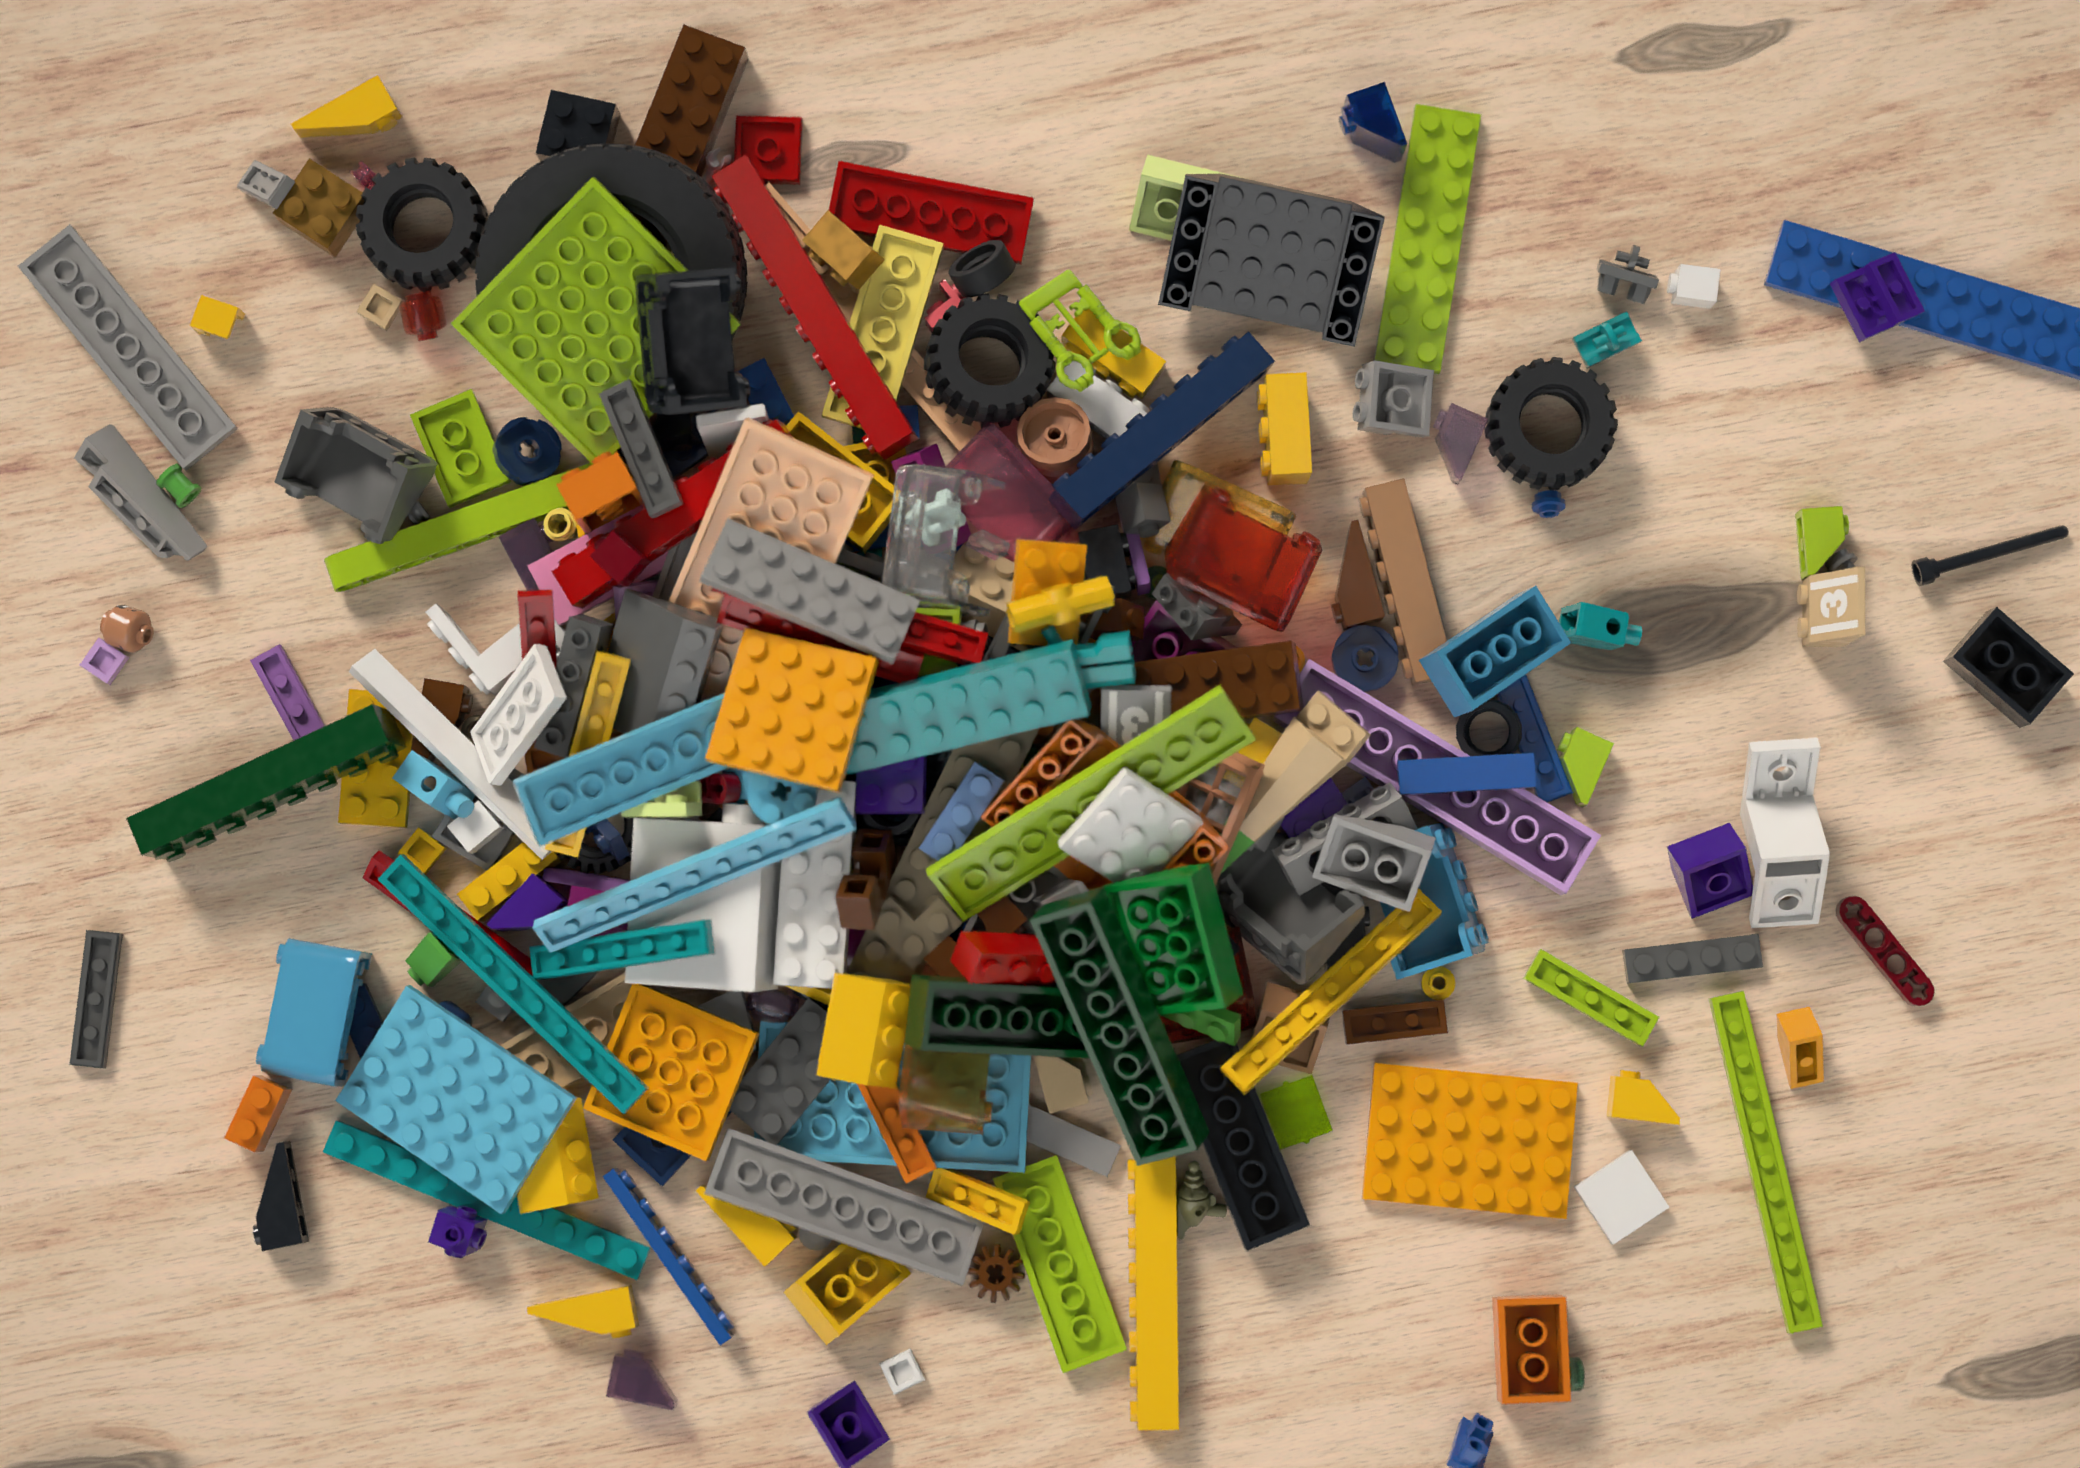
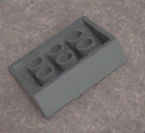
[607,588,723,734]

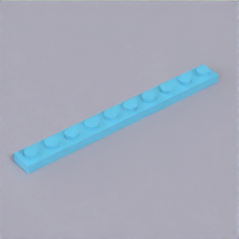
[533,796,856,953]

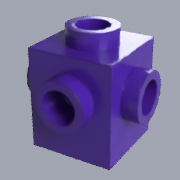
[428,1205,487,1258]

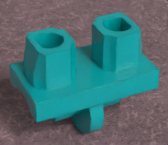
[1572,311,1642,368]

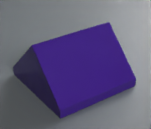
[806,1380,890,1468]

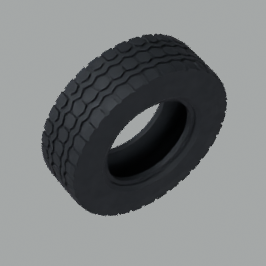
[475,144,748,340]

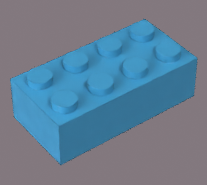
[1419,586,1571,718]

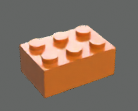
[556,452,644,534]
[1492,1295,1571,1404]

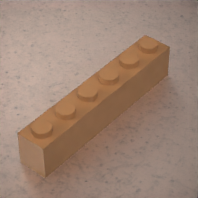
[1359,478,1447,686]

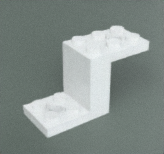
[426,604,565,696]
[1740,738,1830,928]

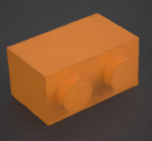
[224,1075,292,1152]

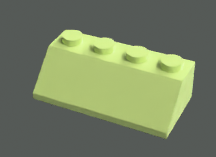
[1129,154,1245,241]

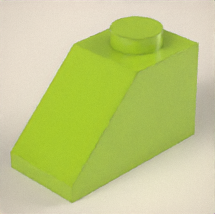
[1795,506,1849,580]
[1557,727,1614,807]

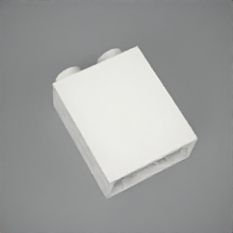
[625,804,781,992]

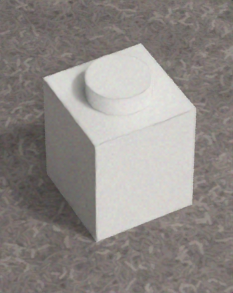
[1667,264,1720,309]
[447,800,505,854]

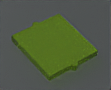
[1260,1075,1333,1150]

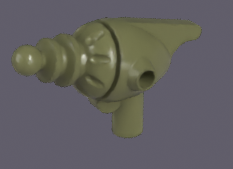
[1176,1161,1227,1239]

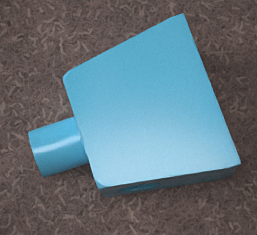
[393,750,475,820]

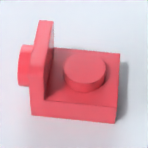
[924,279,966,333]

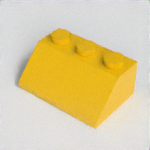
[816,973,911,1088]
[517,1097,599,1214]

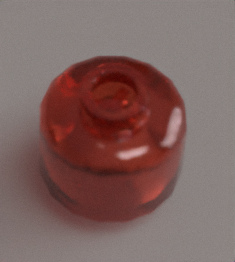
[399,291,446,341]

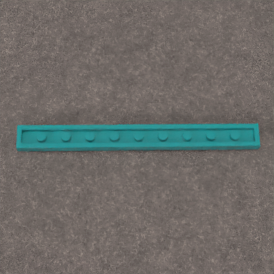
[377,854,649,1114]
[323,1120,651,1280]

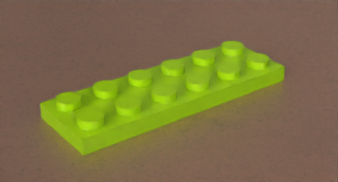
[993,1155,1127,1373]

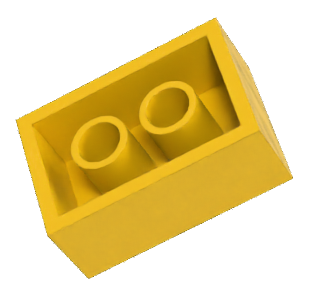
[1256,372,1312,486]

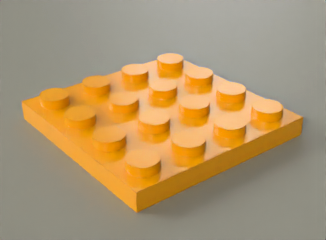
[705,628,878,793]
[583,984,760,1161]

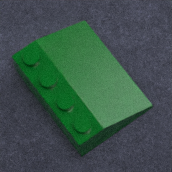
[1102,863,1243,1015]

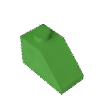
[405,932,462,987]

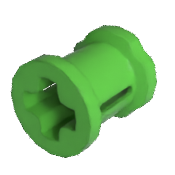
[156,464,202,508]

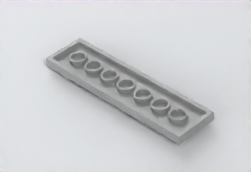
[18,225,238,471]
[704,1128,984,1286]

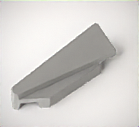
[74,425,207,561]

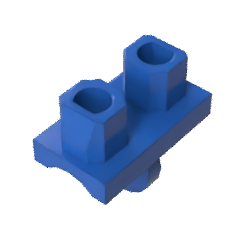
[1446,1414,1494,1468]

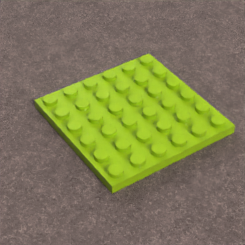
[451,177,741,464]

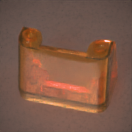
[899,1044,993,1135]

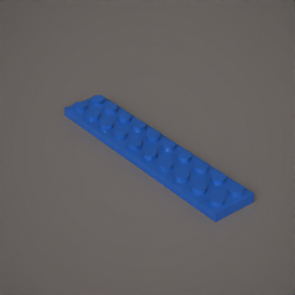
[1764,220,2080,380]

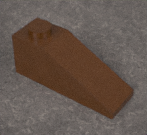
[1331,520,1385,631]
[411,678,473,762]

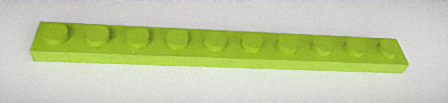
[1708,991,1823,1334]

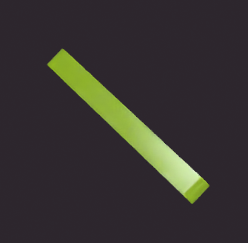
[324,463,593,592]

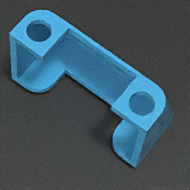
[1380,823,1489,980]

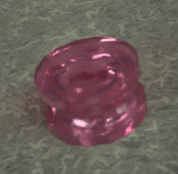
[349,160,376,190]

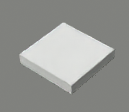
[1574,1150,1670,1245]

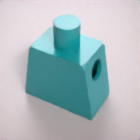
[1559,602,1642,650]

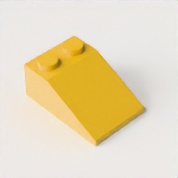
[783,1243,912,1345]

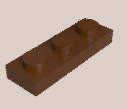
[1342,999,1448,1045]

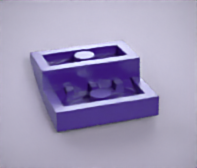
[1830,252,1925,343]

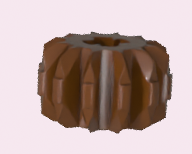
[967,1244,1025,1303]

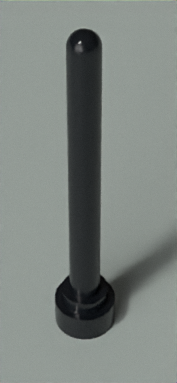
[1911,525,2069,586]

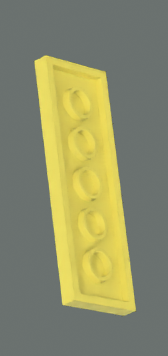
[822,225,944,429]

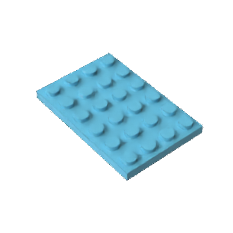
[335,985,577,1214]

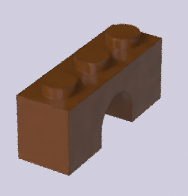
[835,829,897,930]
[923,896,1028,977]

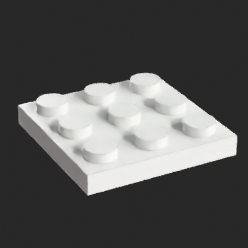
[1057,767,1204,882]

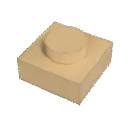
[356,284,404,331]

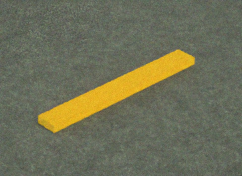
[1221,888,1442,1095]

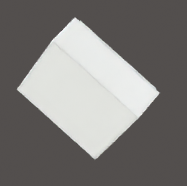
[879,1348,925,1395]

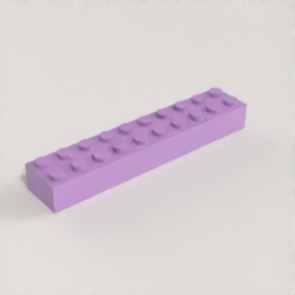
[1272,659,1601,895]

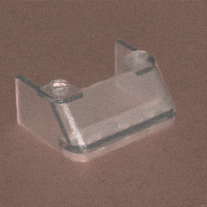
[882,464,1005,617]

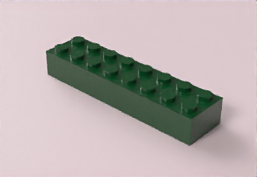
[126,704,407,862]
[1030,886,1210,1166]

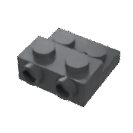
[1152,572,1242,640]

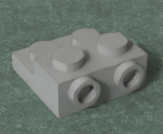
[1352,360,1434,438]

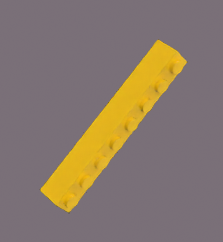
[1127,1156,1179,1430]

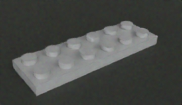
[699,518,920,664]

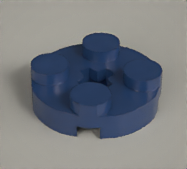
[492,417,562,486]
[1331,625,1399,693]

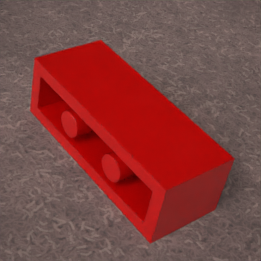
[950,931,1056,986]

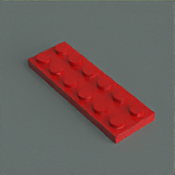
[829,161,1034,265]

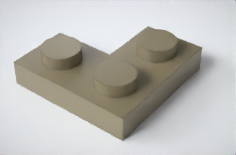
[875,895,963,969]

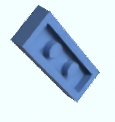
[919,761,1004,861]

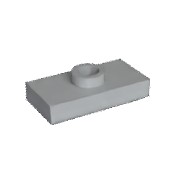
[237,160,295,209]

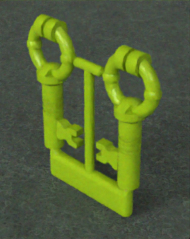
[1019,270,1141,392]

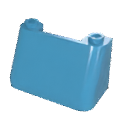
[256,938,372,1087]

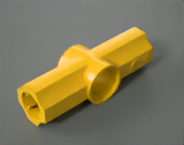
[1006,576,1114,633]

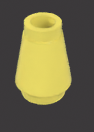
[544,508,578,541]

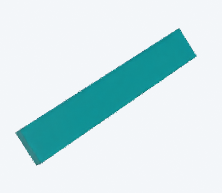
[529,919,715,980]

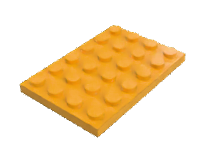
[1361,1063,1578,1219]

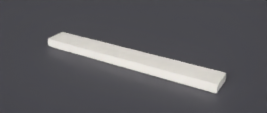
[349,649,552,860]

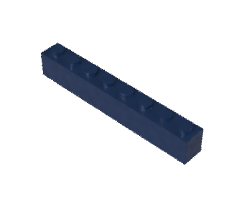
[1048,331,1275,530]

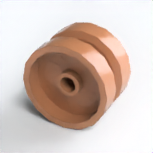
[1017,397,1095,484]

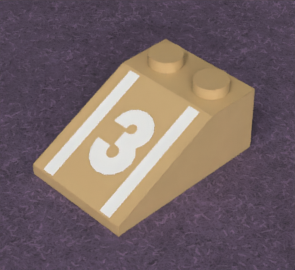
[1797,567,1865,647]

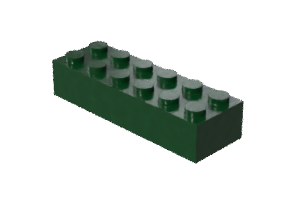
[904,974,1090,1058]

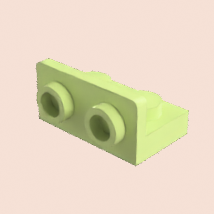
[621,781,702,817]

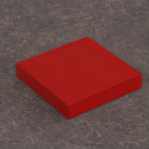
[734,115,803,185]

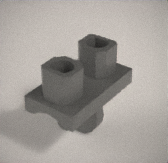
[1597,245,1659,304]

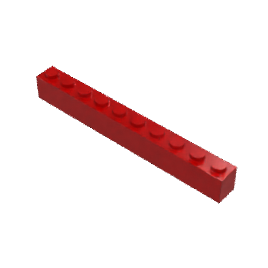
[712,154,919,460]

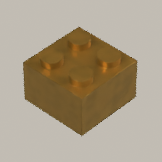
[272,158,364,258]

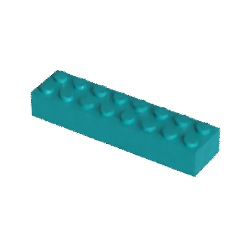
[845,639,1092,775]

